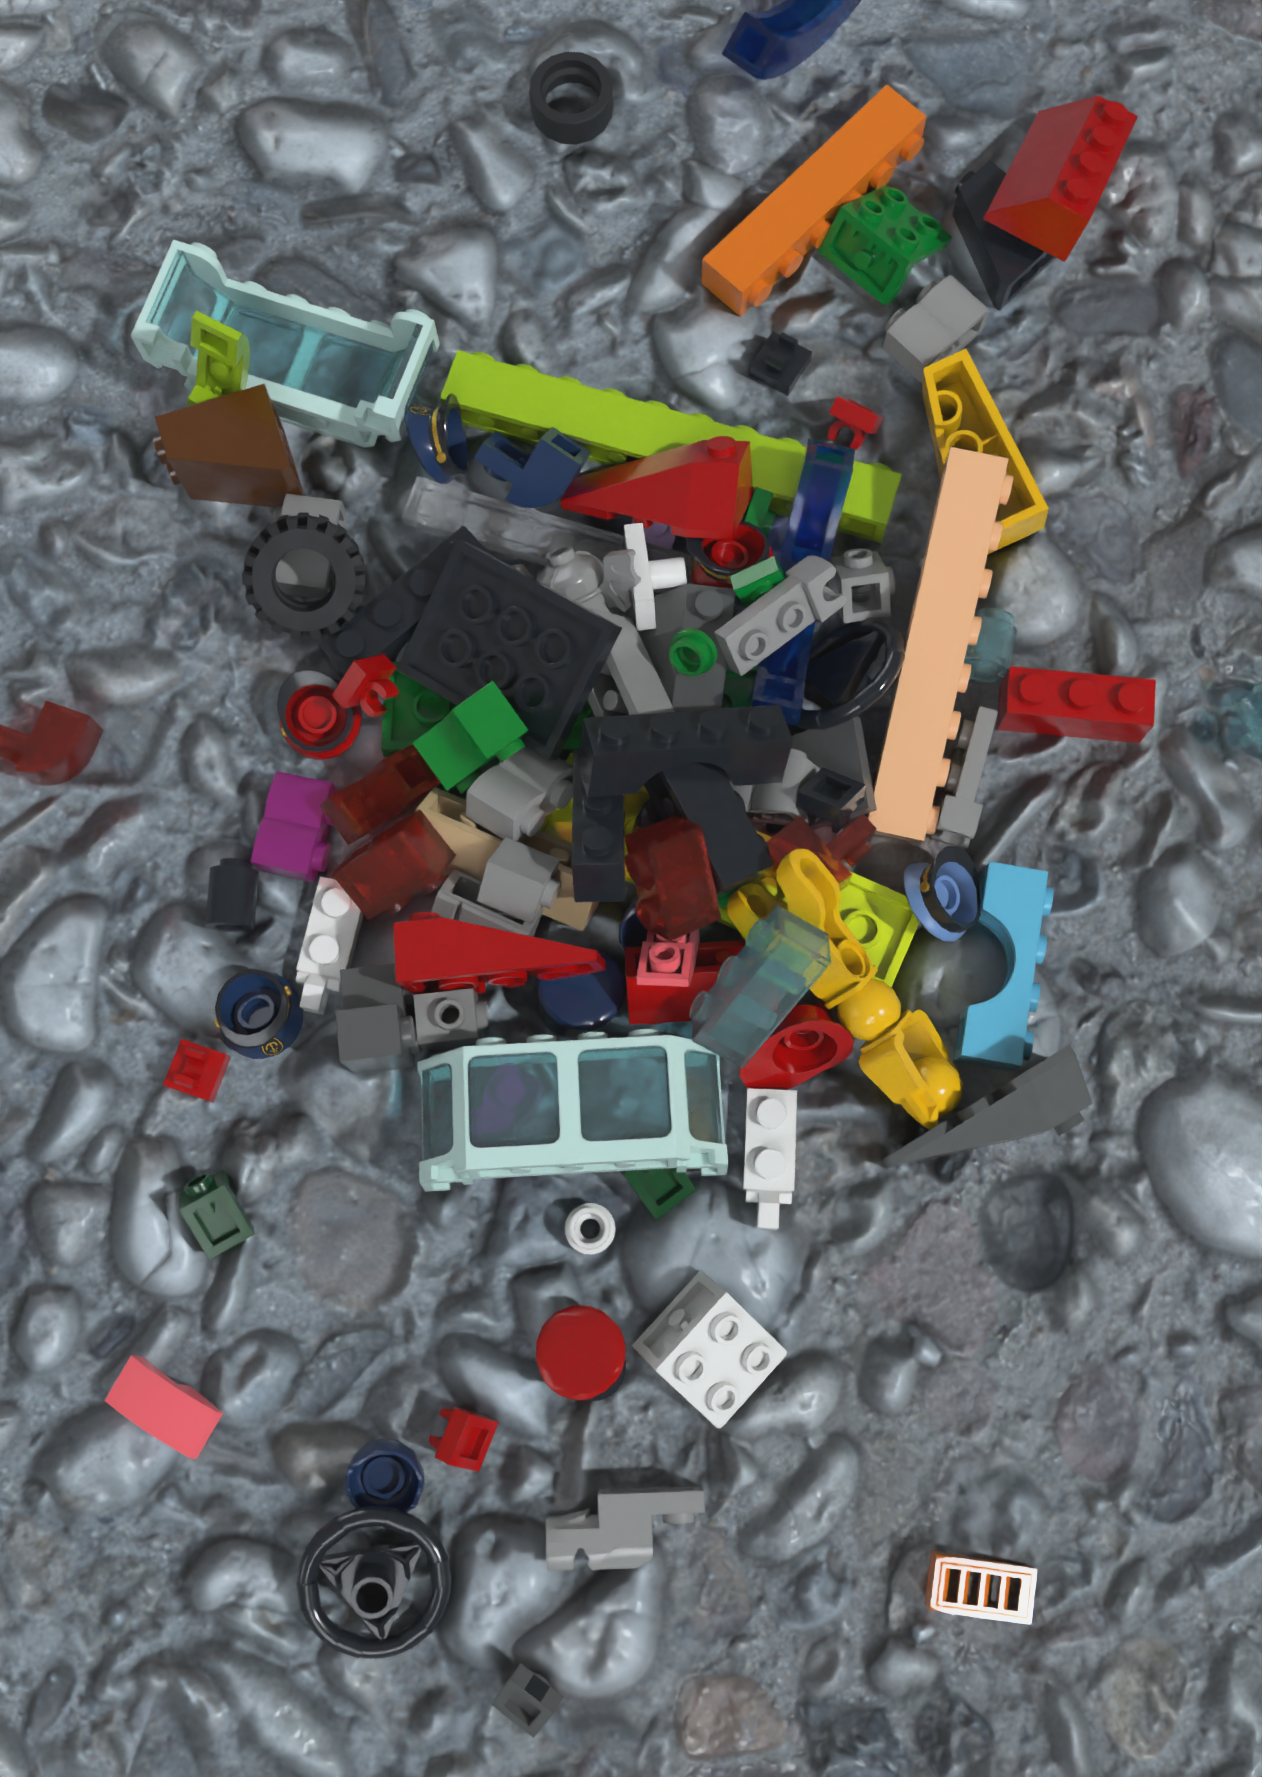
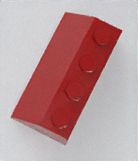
[983,95,1138,262]

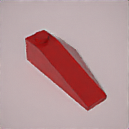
[560,436,753,540]
[393,912,606,995]

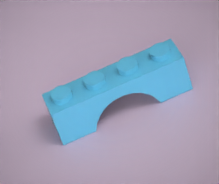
[954,861,1054,1072]

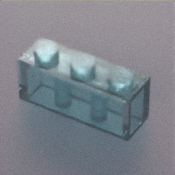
[689,905,831,1068]

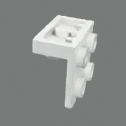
[632,1270,787,1428]

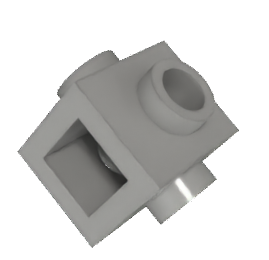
[825,548,895,623]

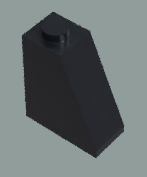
[952,160,1056,311]

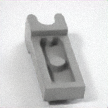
[714,556,847,676]
[931,706,998,848]

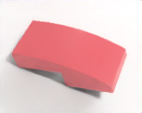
[636,921,700,987]
[104,1355,223,1459]

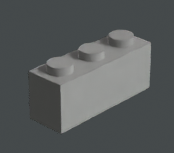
[588,608,675,717]

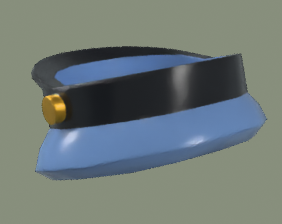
[904,846,981,942]

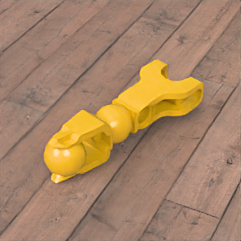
[727,849,964,1129]

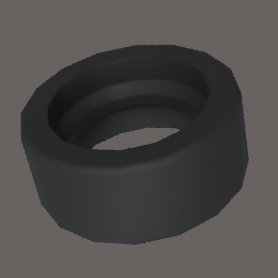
[529,51,613,145]

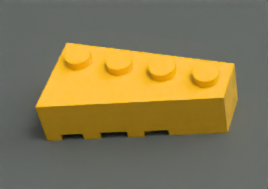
[922,348,1049,554]

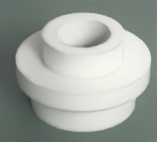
[565,1203,615,1255]

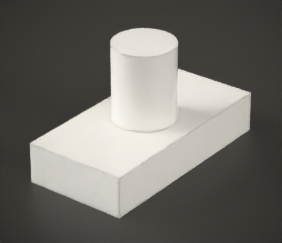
[624,523,687,631]

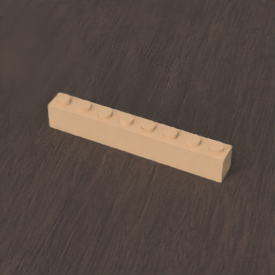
[863,447,1013,844]

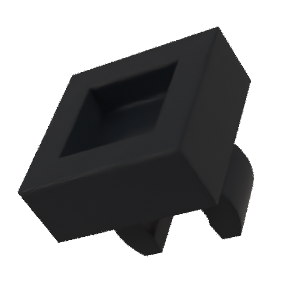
[749,331,812,396]
[796,767,866,834]

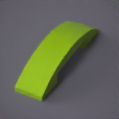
[187,310,250,407]

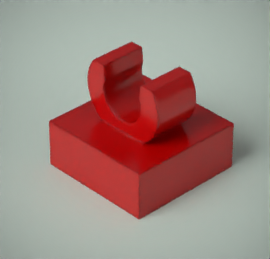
[828,396,885,451]
[332,654,399,717]
[163,1039,231,1103]
[428,1407,499,1472]

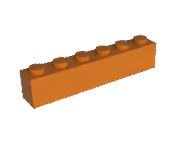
[701,84,927,317]

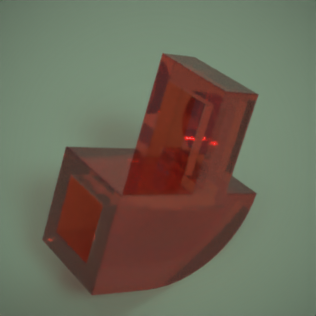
[0,701,104,786]
[319,744,440,845]
[766,814,877,891]

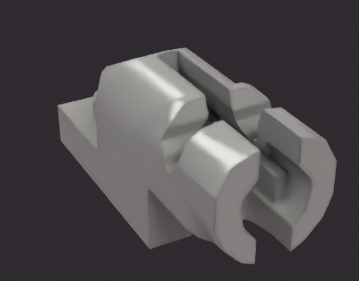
[546,1485,705,1571]

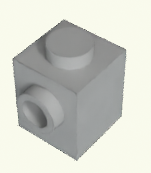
[477,837,562,924]
[413,988,490,1051]

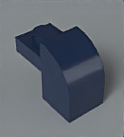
[474,426,591,508]

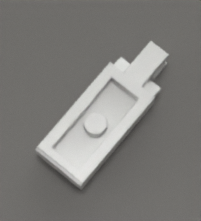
[296,876,369,1015]
[743,1088,797,1230]

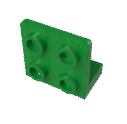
[818,185,952,306]

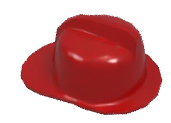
[739,1002,854,1090]

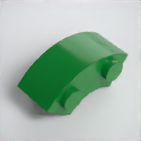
[412,681,528,794]

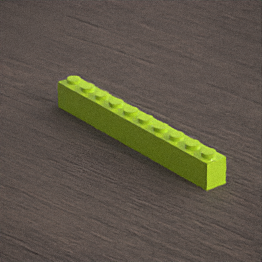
[440,350,902,543]

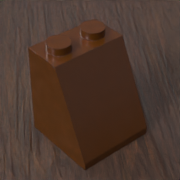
[153,383,305,508]

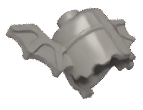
[511,545,641,616]

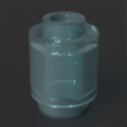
[964,608,1018,683]

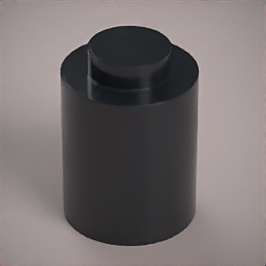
[205,858,259,932]

